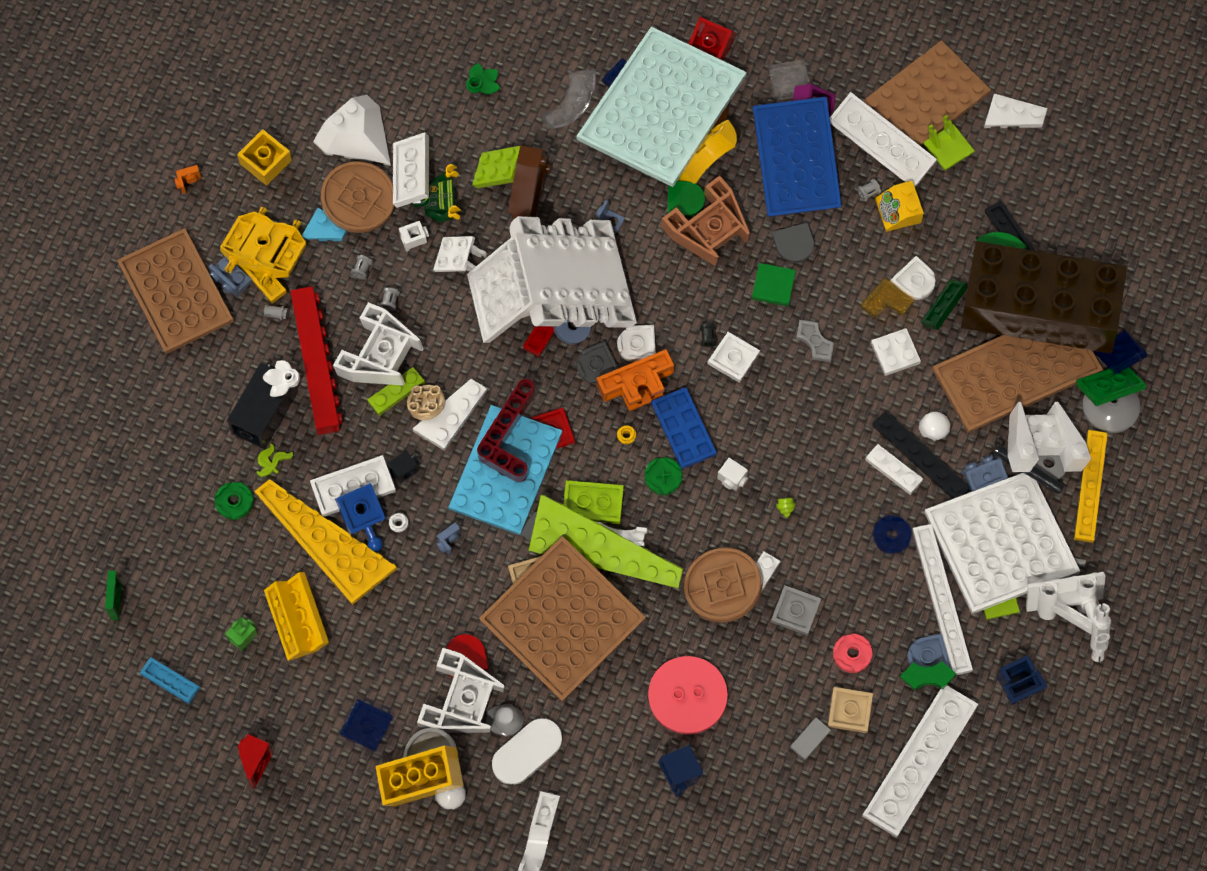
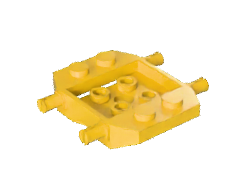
[220,207,306,286]

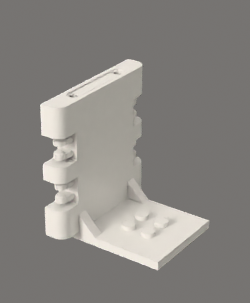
[467,216,637,343]

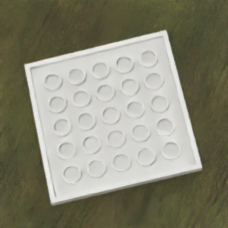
[924,473,1080,614]

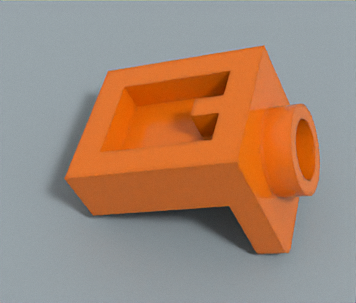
[174,165,201,194]

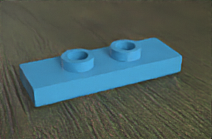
[140,657,201,705]

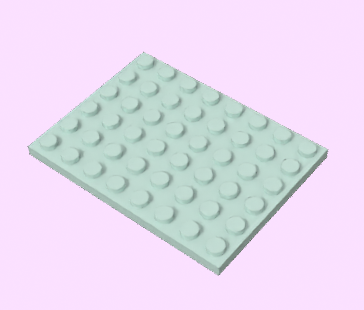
[577,27,747,187]

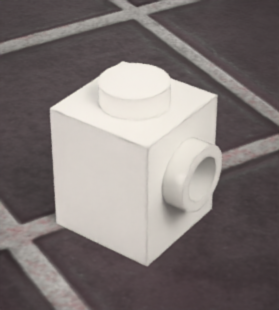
[717,458,749,491]

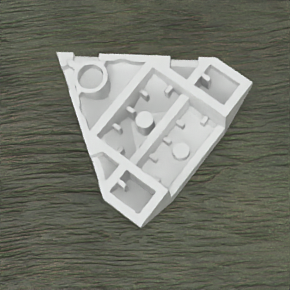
[313,95,391,166]

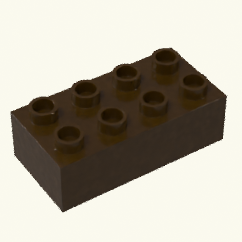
[961,241,1127,354]

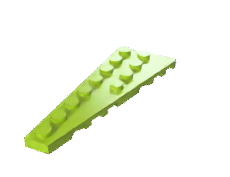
[529,494,684,588]

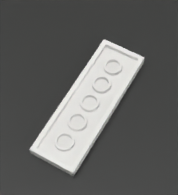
[830,92,937,188]

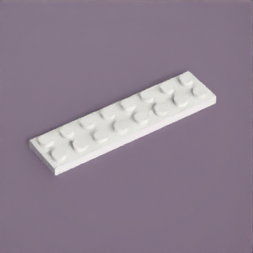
[862,686,978,838]

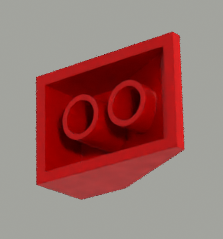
[688,17,737,61]

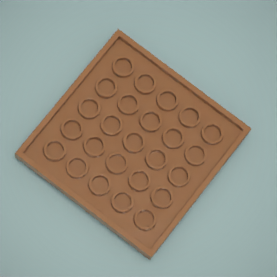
[479,536,646,702]

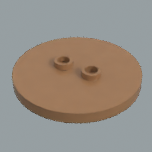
[321,161,394,233]
[684,548,762,623]

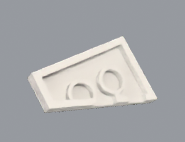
[984,94,1047,128]

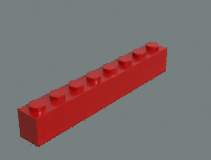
[290,286,343,435]

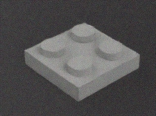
[771,585,821,636]

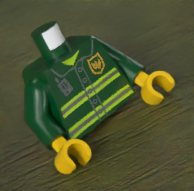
[413,164,461,223]

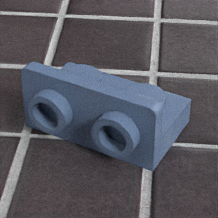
[208,257,252,297]
[961,455,1008,492]

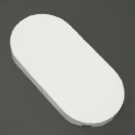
[492,719,562,785]

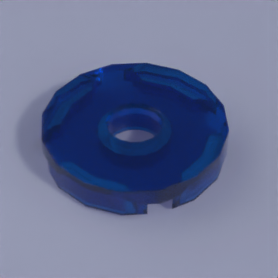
[872,515,912,554]

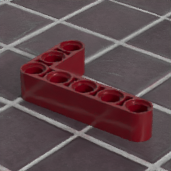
[477,379,535,482]

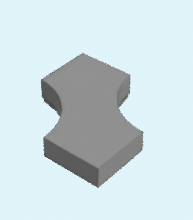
[796,320,834,363]

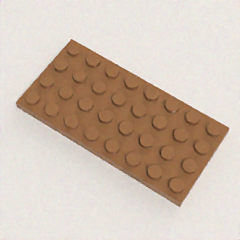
[932,335,1103,433]

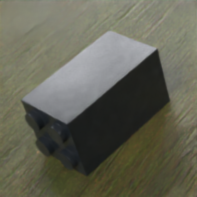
[227,363,298,450]

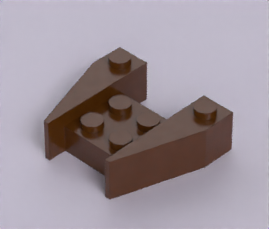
[508,145,552,218]

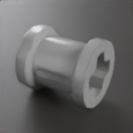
[857,179,881,202]
[350,255,373,280]
[379,288,400,312]

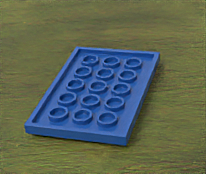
[752,97,841,217]

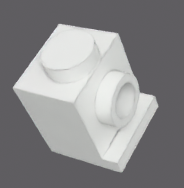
[399,221,429,252]

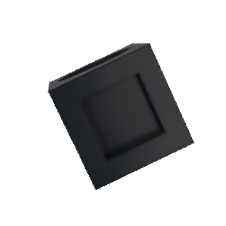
[388,450,419,484]

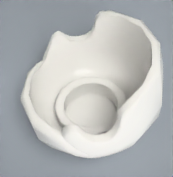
[919,412,950,441]
[435,787,466,810]

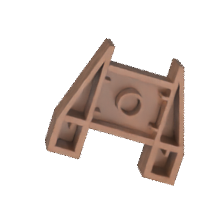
[661,176,750,266]

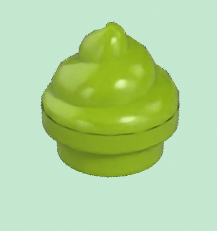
[776,498,796,518]

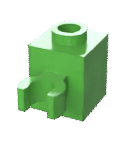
[225,617,257,651]

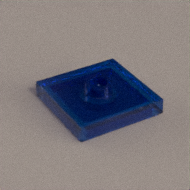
[1094,331,1147,375]
[340,699,393,752]

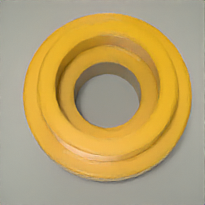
[617,426,636,444]

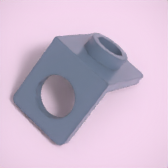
[596,200,625,233]

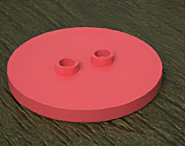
[648,656,728,735]

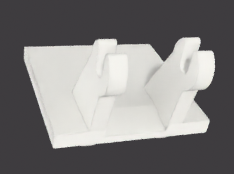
[433,236,487,272]

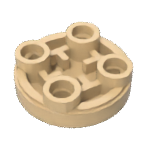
[407,385,446,420]

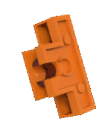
[596,349,674,411]

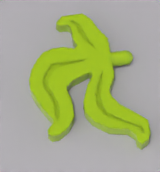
[257,444,294,478]

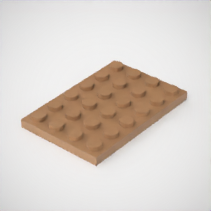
[863,40,991,147]
[117,228,234,355]

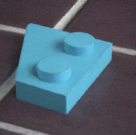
[302,208,348,242]

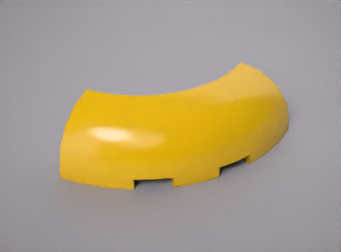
[678,120,737,184]

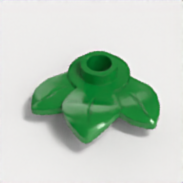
[466,63,500,94]

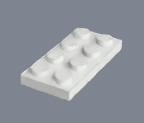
[393,132,429,208]
[310,455,396,517]

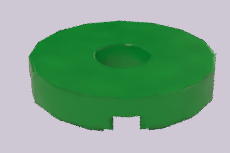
[215,482,254,520]

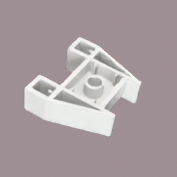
[333,302,424,385]
[1008,402,1091,472]
[417,648,504,733]

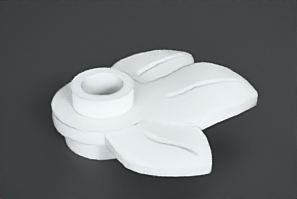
[263,360,300,397]

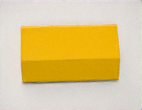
[264,572,329,661]

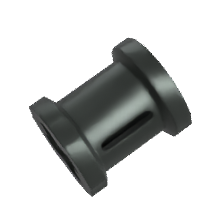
[699,323,717,347]

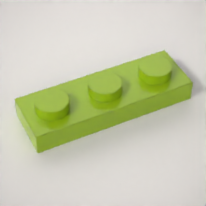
[367,367,425,416]

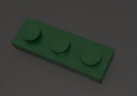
[921,279,968,330]

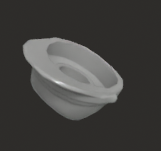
[486,704,524,737]

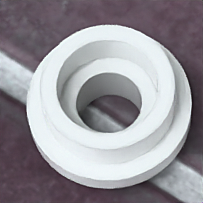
[389,513,408,532]

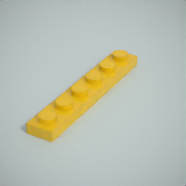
[1074,430,1108,543]

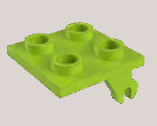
[923,115,975,171]

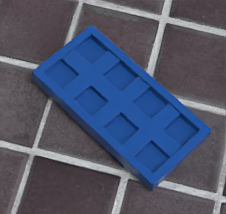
[651,387,717,470]

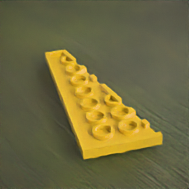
[255,479,397,605]

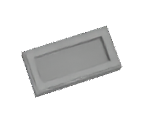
[790,718,831,760]

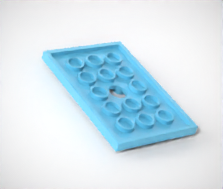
[448,405,563,536]

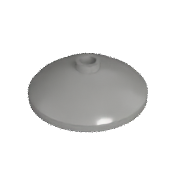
[1082,393,1140,433]
[403,728,458,758]

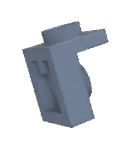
[436,522,461,556]

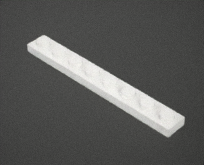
[912,524,973,675]

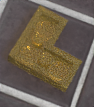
[861,278,914,319]

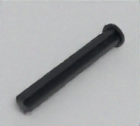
[992,443,1064,494]

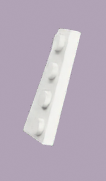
[413,379,487,451]

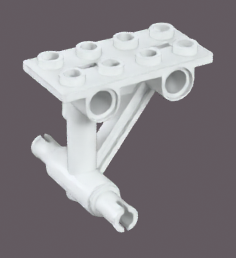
[1026,572,1111,662]

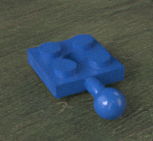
[335,483,386,552]

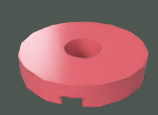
[833,634,873,673]

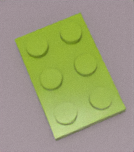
[472,146,520,189]
[563,480,624,524]

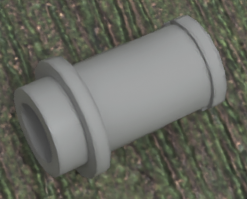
[264,305,289,321]

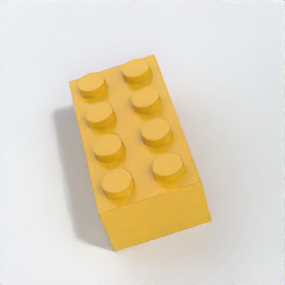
[376,745,464,807]

